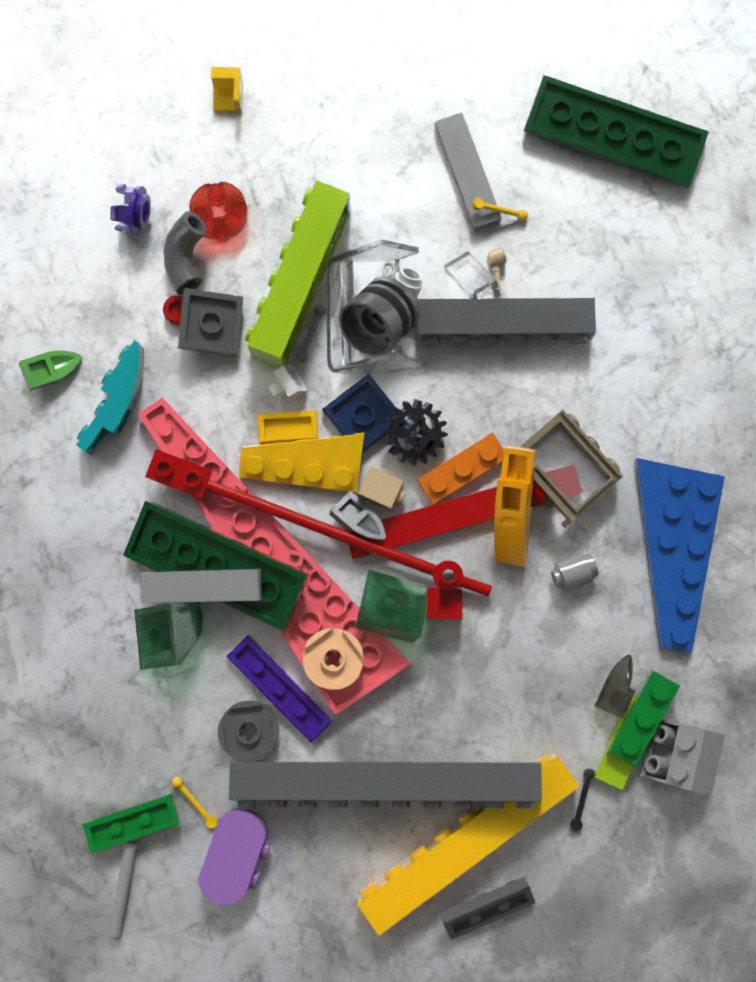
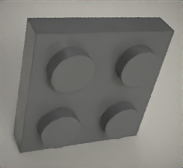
[177,288,243,357]

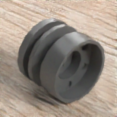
[339,276,420,357]

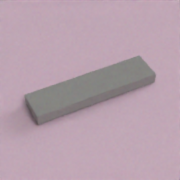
[435,112,502,231]
[140,569,262,603]

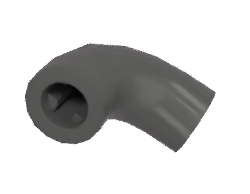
[163,211,207,295]

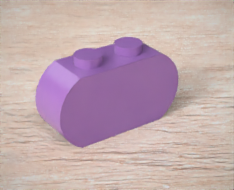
[198,808,271,905]

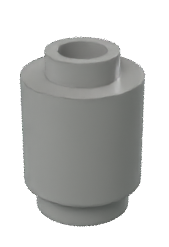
[551,553,599,591]

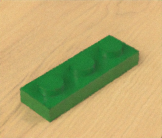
[607,670,680,767]
[82,793,181,854]

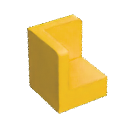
[211,67,243,112]

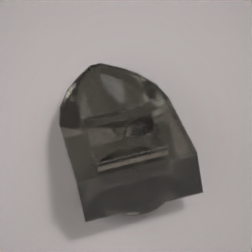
[595,654,635,719]

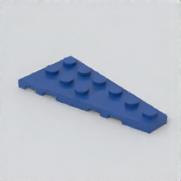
[635,458,725,653]

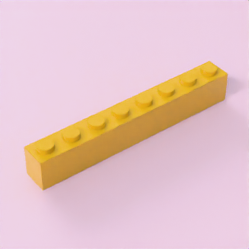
[357,754,580,936]

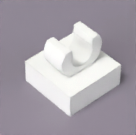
[268,365,308,397]

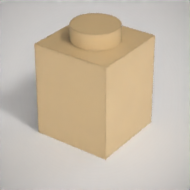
[358,466,406,511]

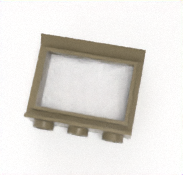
[520,409,624,528]

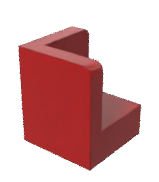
[426,588,463,620]

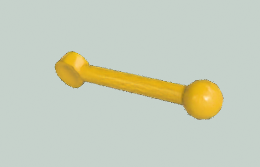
[471,197,528,221]
[172,777,218,829]

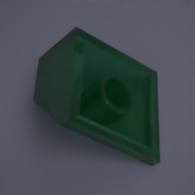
[355,570,427,643]
[134,602,203,670]

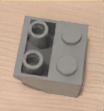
[640,719,725,796]

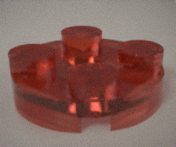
[189,181,249,243]

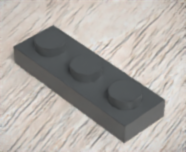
[440,876,536,940]

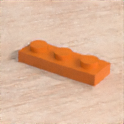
[417,432,504,505]

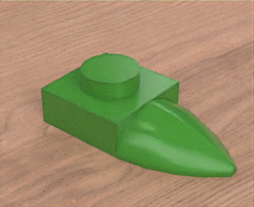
[19,350,82,391]

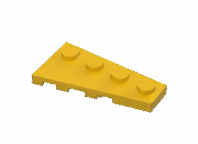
[239,432,365,493]

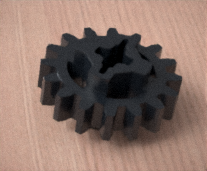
[382,399,448,465]

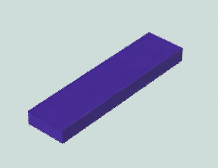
[226,635,333,743]

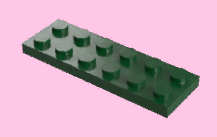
[523,75,709,188]
[123,500,310,631]

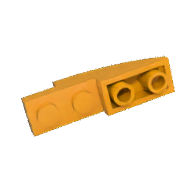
[494,446,537,567]

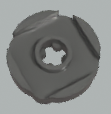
[218,700,280,762]

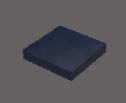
[322,373,405,454]

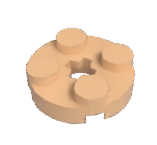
[303,628,364,690]

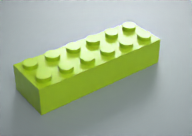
[245,180,351,368]

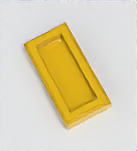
[257,410,319,444]

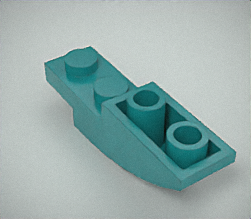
[76,340,144,456]

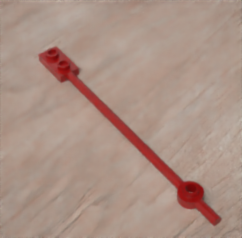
[145,449,492,597]

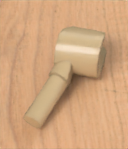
[487,248,507,291]

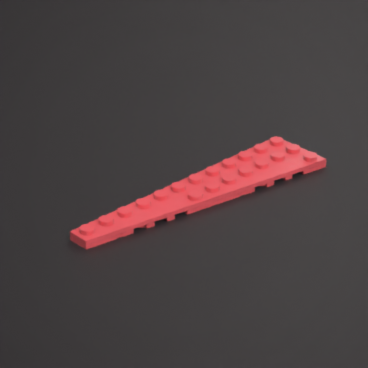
[138,397,411,715]

